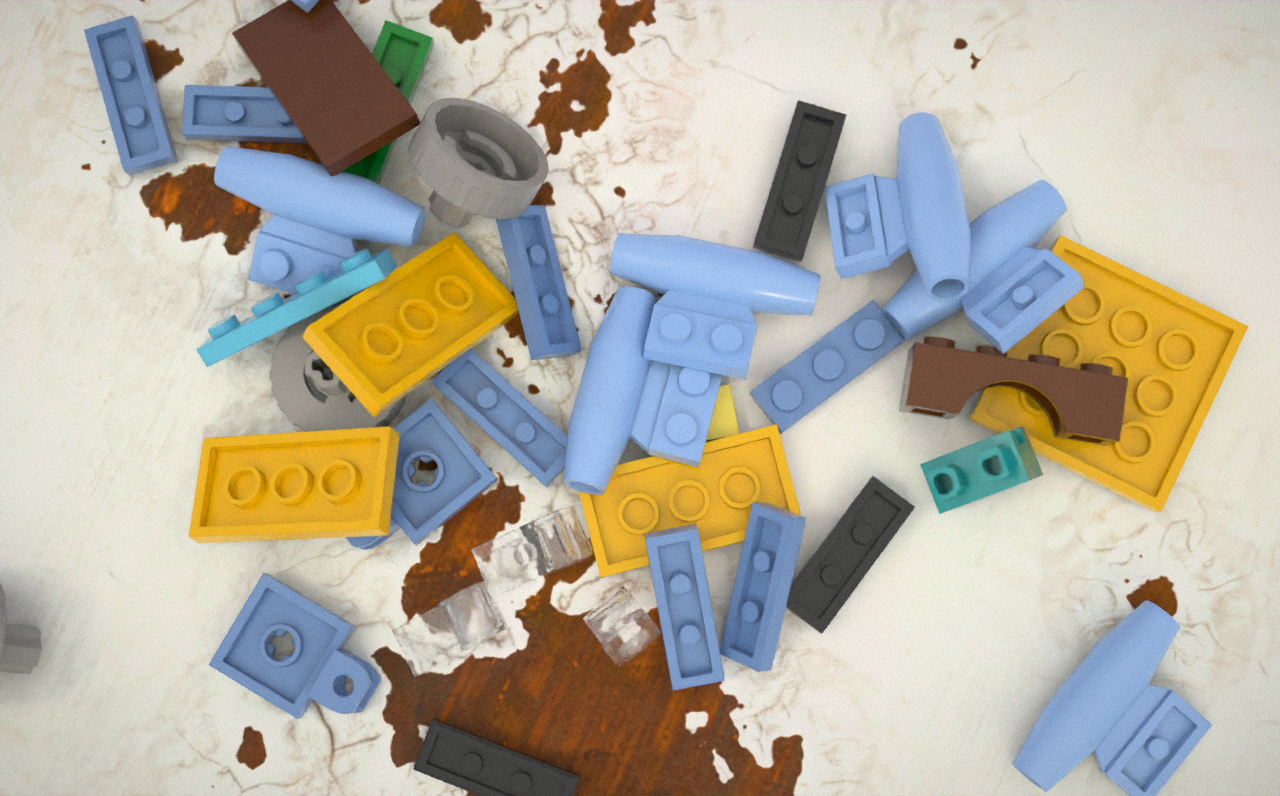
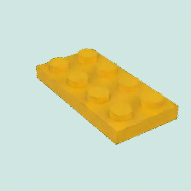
[302,232,519,417]
[579,424,801,578]
[189,426,400,543]

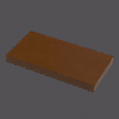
[232,0,420,176]

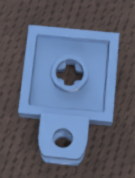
[345,398,498,550]
[208,573,381,719]

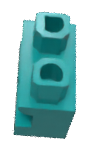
[920,426,1043,514]

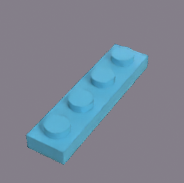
[196,248,397,367]

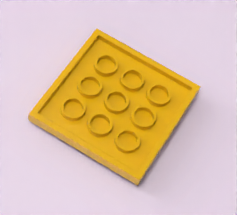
[968,235,1249,513]

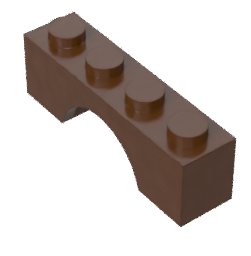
[899,337,1128,446]

